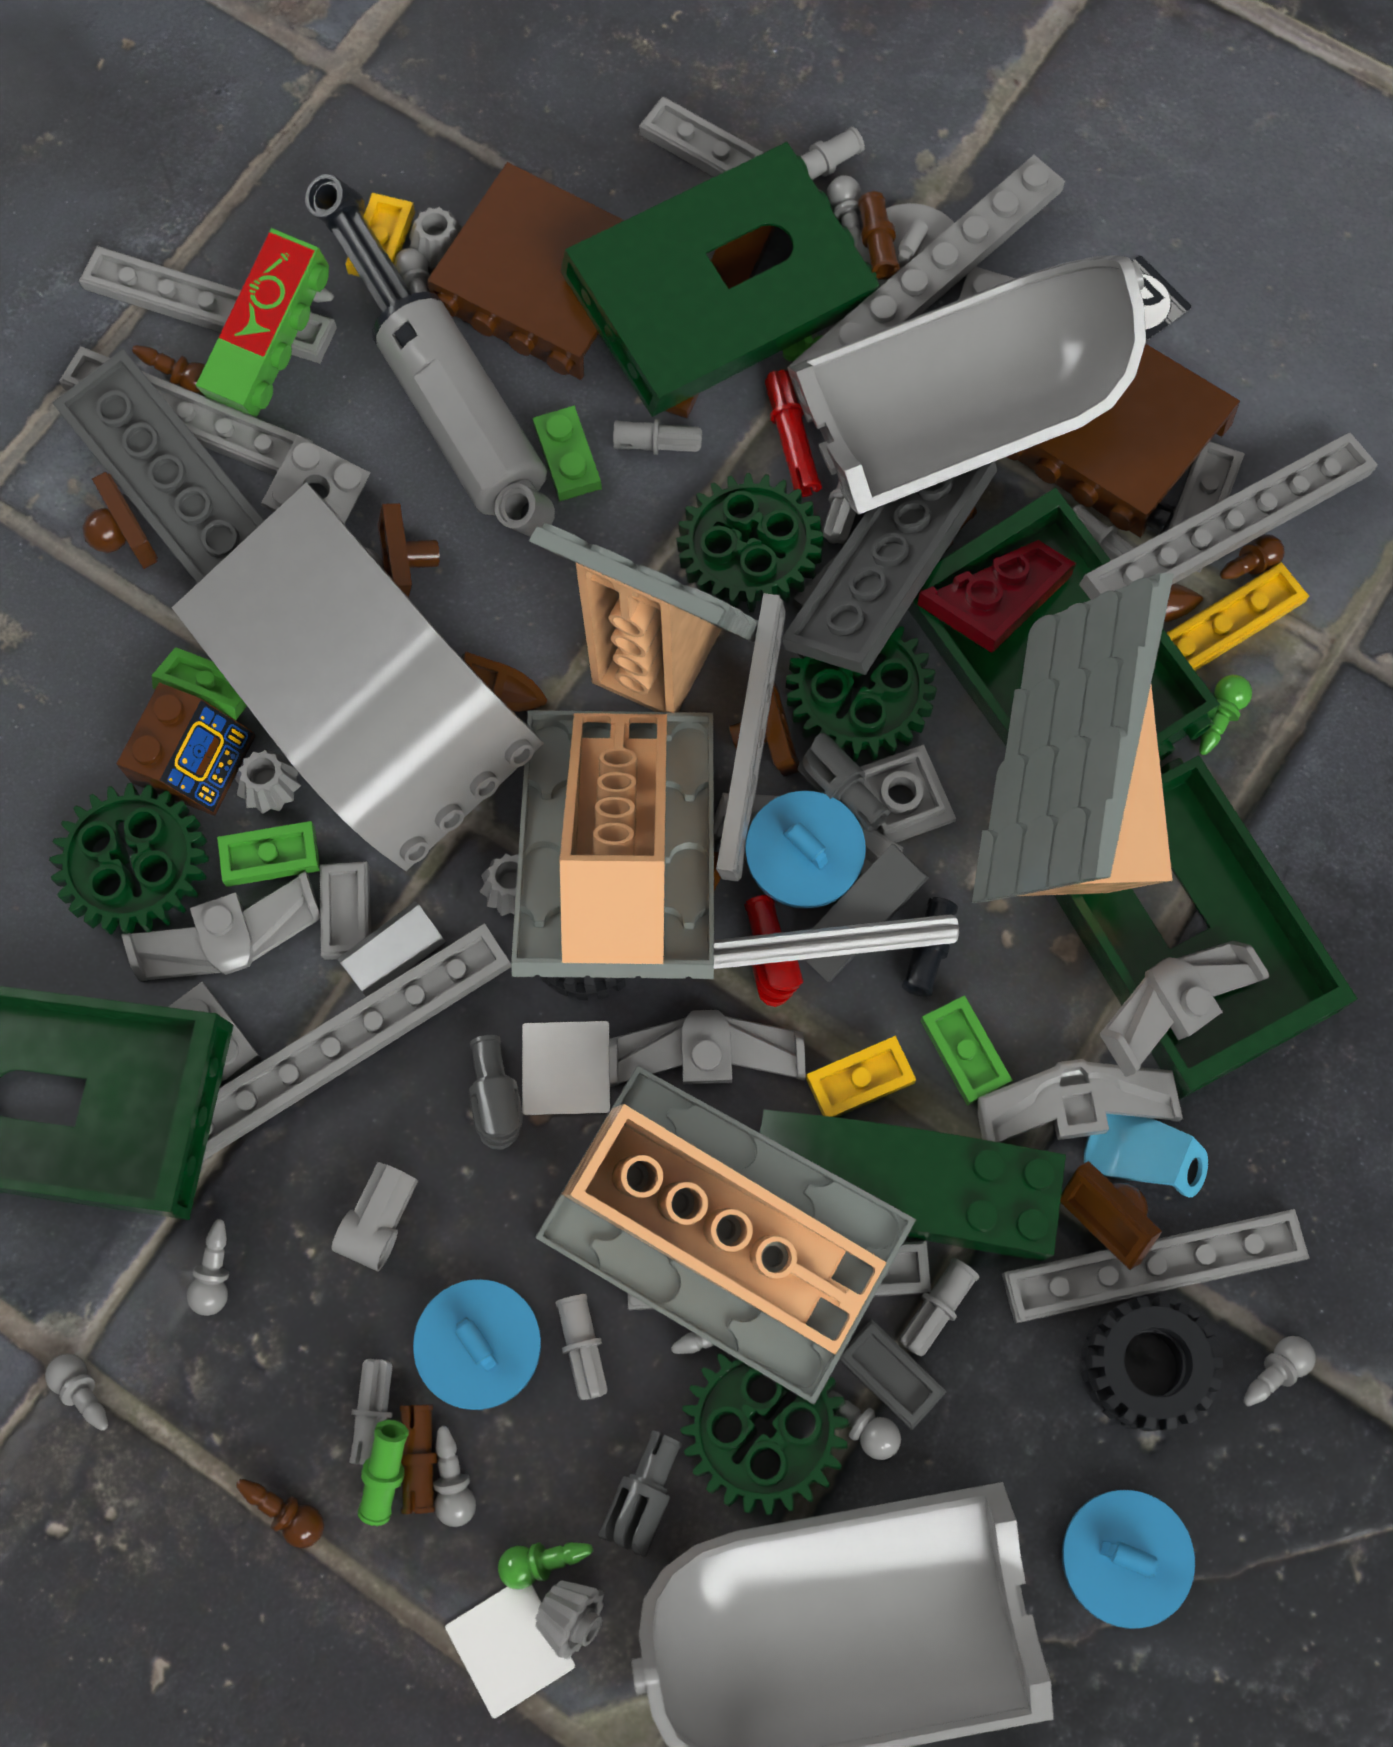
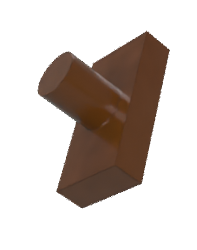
[377,503,440,598]
[729,682,799,776]

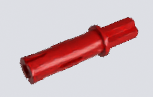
[765,369,822,498]

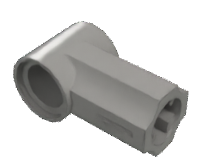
[331,1162,418,1271]

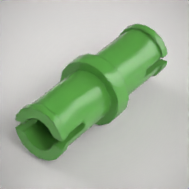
[358,1420,408,1526]

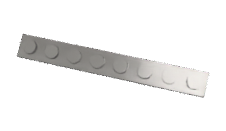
[789,155,1065,367]
[1079,432,1378,600]
[203,923,511,1161]

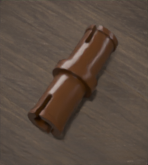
[858,191,900,279]
[400,1404,438,1514]

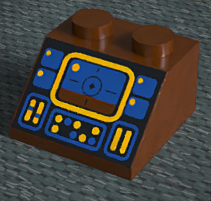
[116,682,256,816]

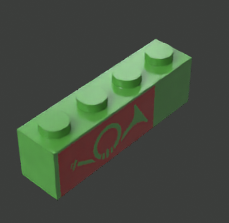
[196,228,329,418]

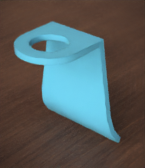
[1084,1114,1208,1197]

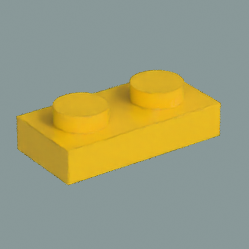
[345,193,415,277]
[806,1036,916,1117]

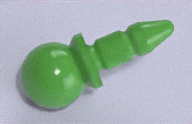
[1199,675,1252,755]
[498,1542,593,1590]

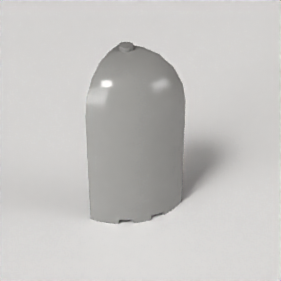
[787,255,1146,515]
[632,1482,1054,1747]

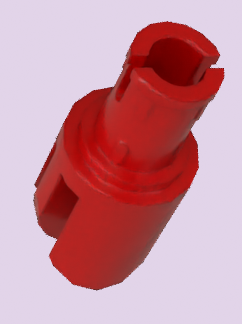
[744,895,803,1007]

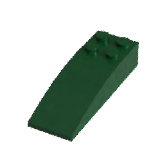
[759,1109,1066,1262]

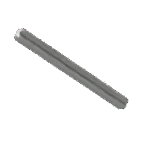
[714,914,959,969]

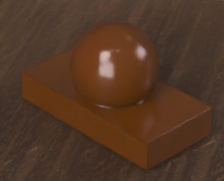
[82,472,158,569]
[1060,1161,1162,1270]

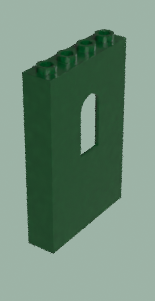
[560,142,880,417]
[908,487,1220,762]
[1054,755,1358,1100]
[0,986,234,1220]

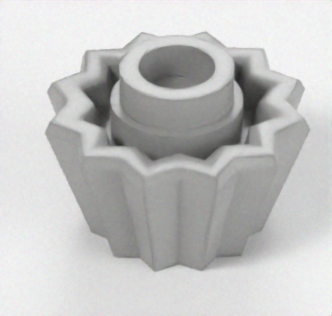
[409,207,462,269]
[235,750,301,814]
[480,853,518,916]
[535,1580,604,1659]

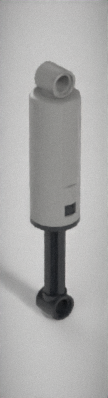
[305,174,555,537]

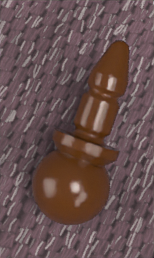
[132,345,205,396]
[1220,534,1285,579]
[236,1479,324,1548]

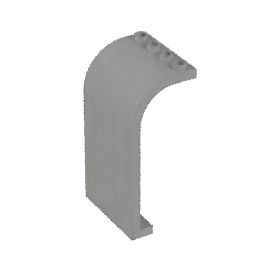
[172,482,544,871]

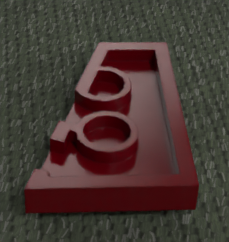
[917,540,1076,653]

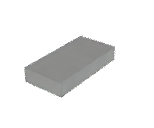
[320,861,371,960]

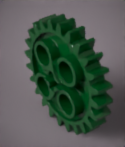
[676,473,823,612]
[786,626,937,762]
[49,783,209,935]
[680,1353,849,1516]

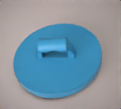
[746,791,866,909]
[413,1279,541,1410]
[1062,1490,1195,1629]

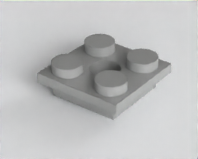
[261,435,370,524]
[860,744,956,843]

